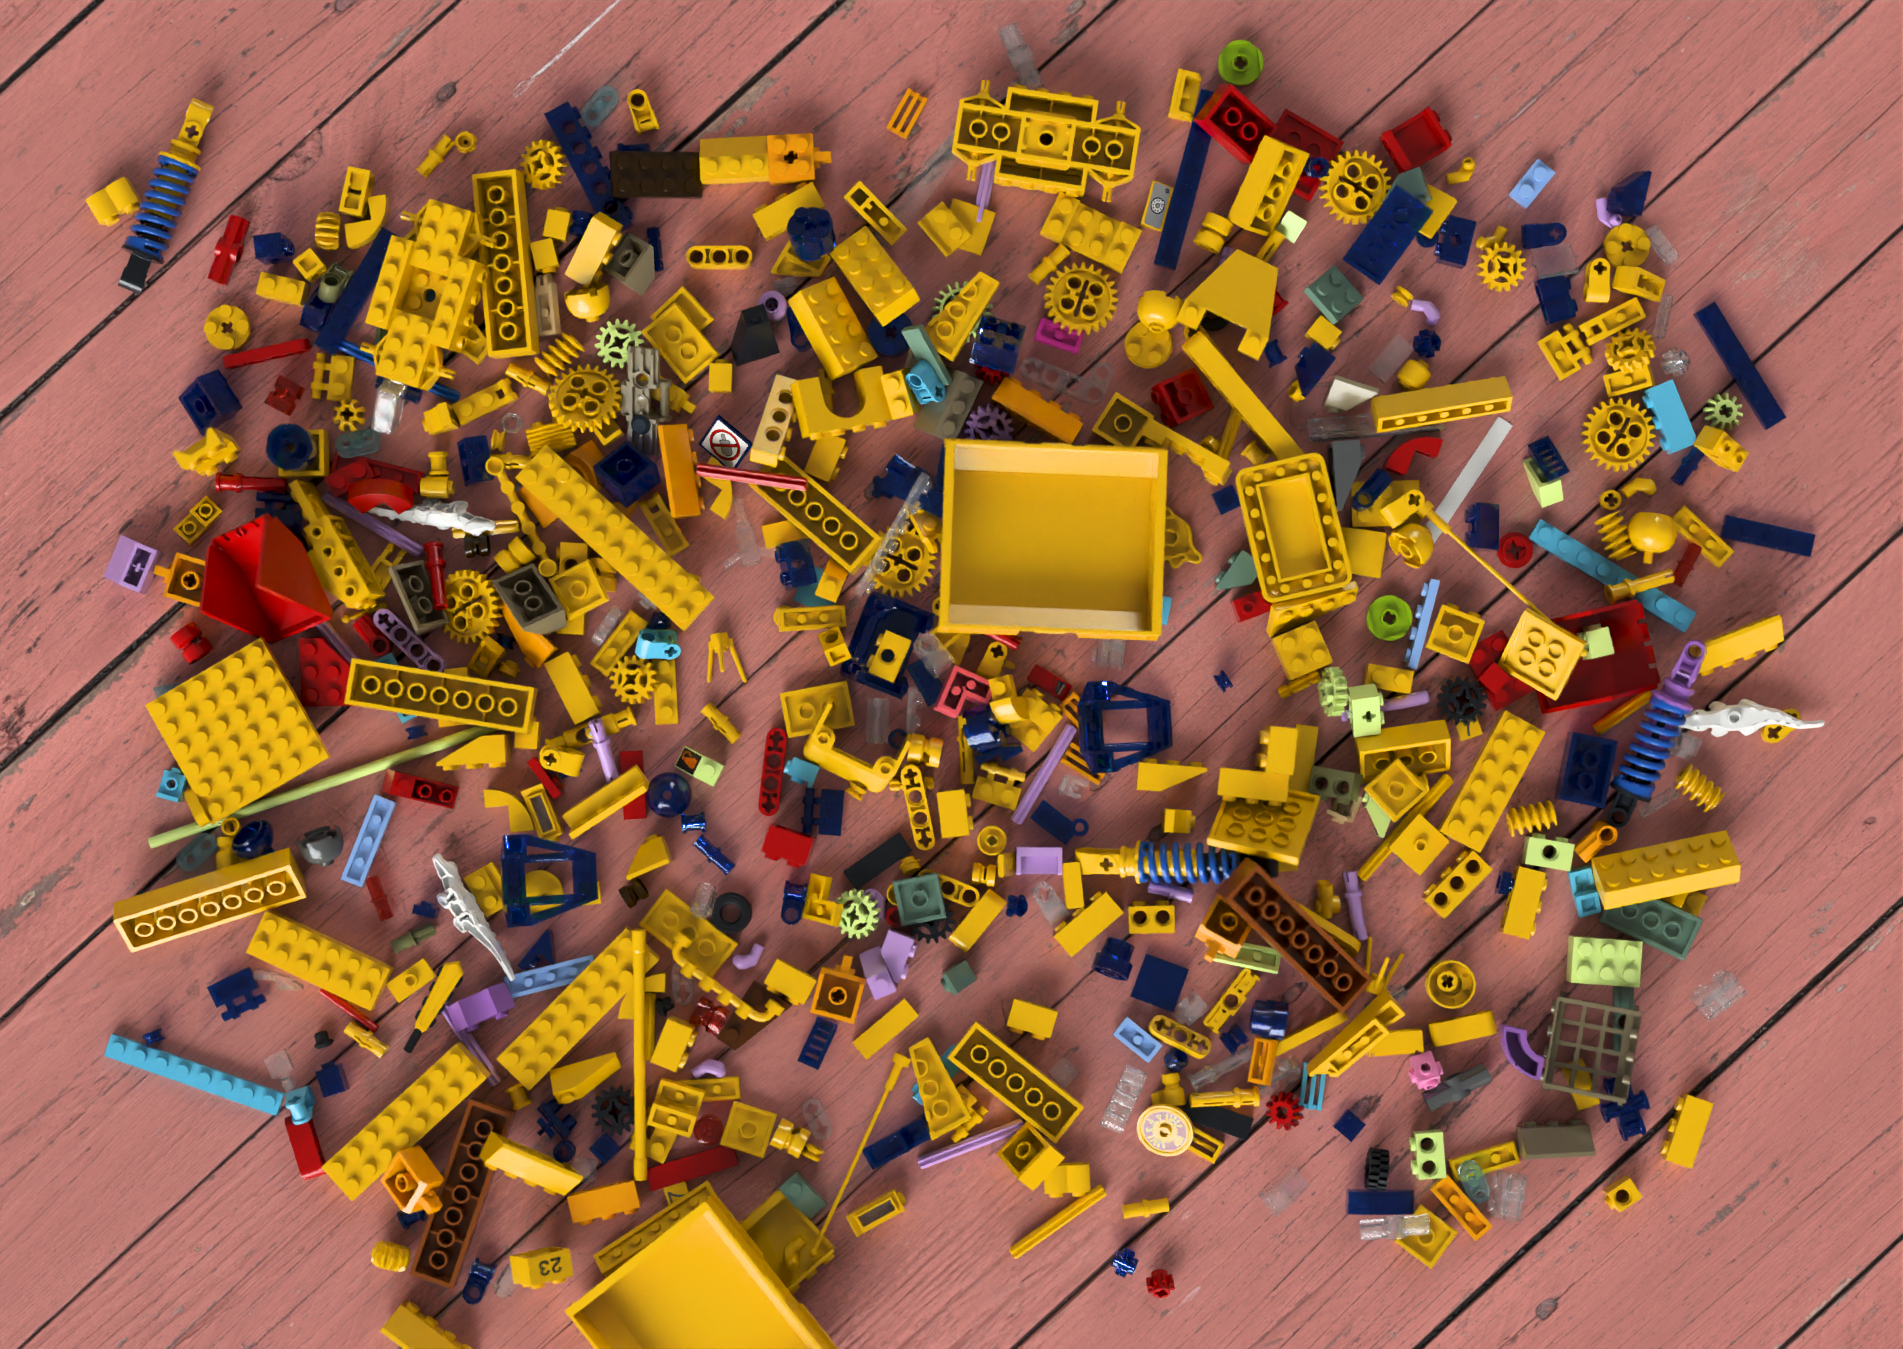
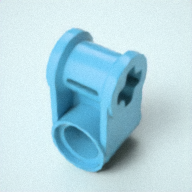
[906,360,946,404]
[635,629,681,660]
[285,1085,315,1125]

